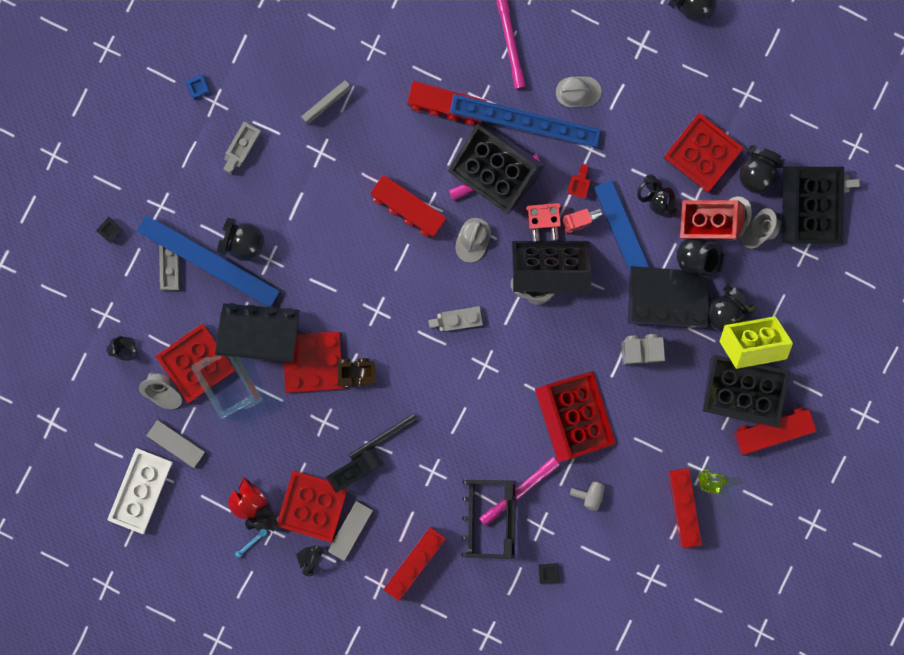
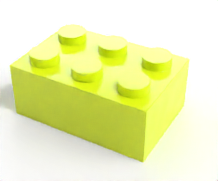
[719,316,793,369]

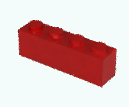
[407,81,487,127]
[370,175,446,238]
[733,407,816,455]
[667,468,702,548]
[383,526,446,601]

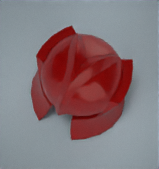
[228,476,268,519]

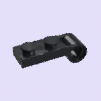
[326,448,384,493]

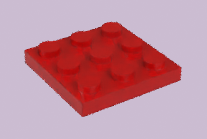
[663,113,743,193]
[155,323,236,404]
[283,331,343,393]
[276,471,348,543]

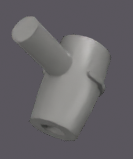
[570,482,605,511]

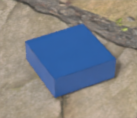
[185,74,211,100]

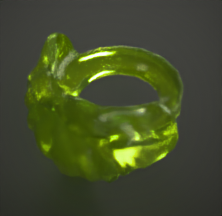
[698,468,728,494]

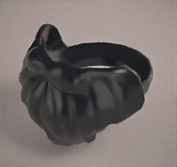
[637,174,663,203]
[649,187,677,216]
[106,336,136,361]
[245,507,277,532]
[296,545,324,577]

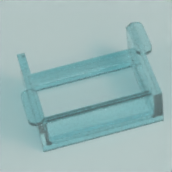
[191,355,262,420]

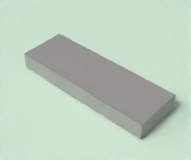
[301,80,350,124]
[159,245,180,291]
[146,420,205,468]
[328,501,373,561]

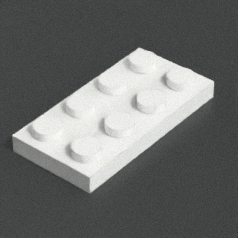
[107,448,173,534]

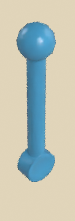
[235,529,267,558]

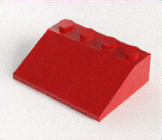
[535,371,616,462]

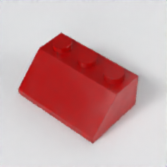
[680,200,745,239]

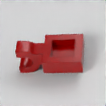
[567,164,591,199]

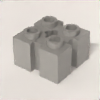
[621,334,665,365]

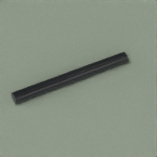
[348,414,417,461]

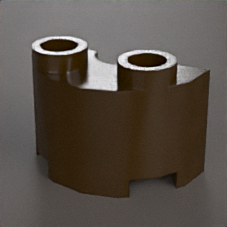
[337,358,376,387]

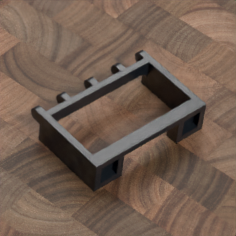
[461,480,516,559]

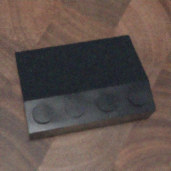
[448,123,545,214]
[782,166,844,244]
[512,241,592,293]
[627,266,709,329]
[215,303,300,362]
[702,355,790,428]

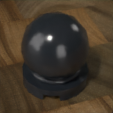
[668,0,717,22]
[739,145,785,194]
[217,218,265,261]
[676,239,726,280]
[708,283,756,332]

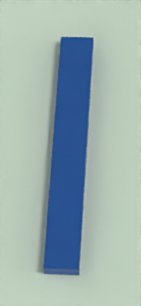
[449,94,601,149]
[594,180,658,328]
[136,215,280,307]

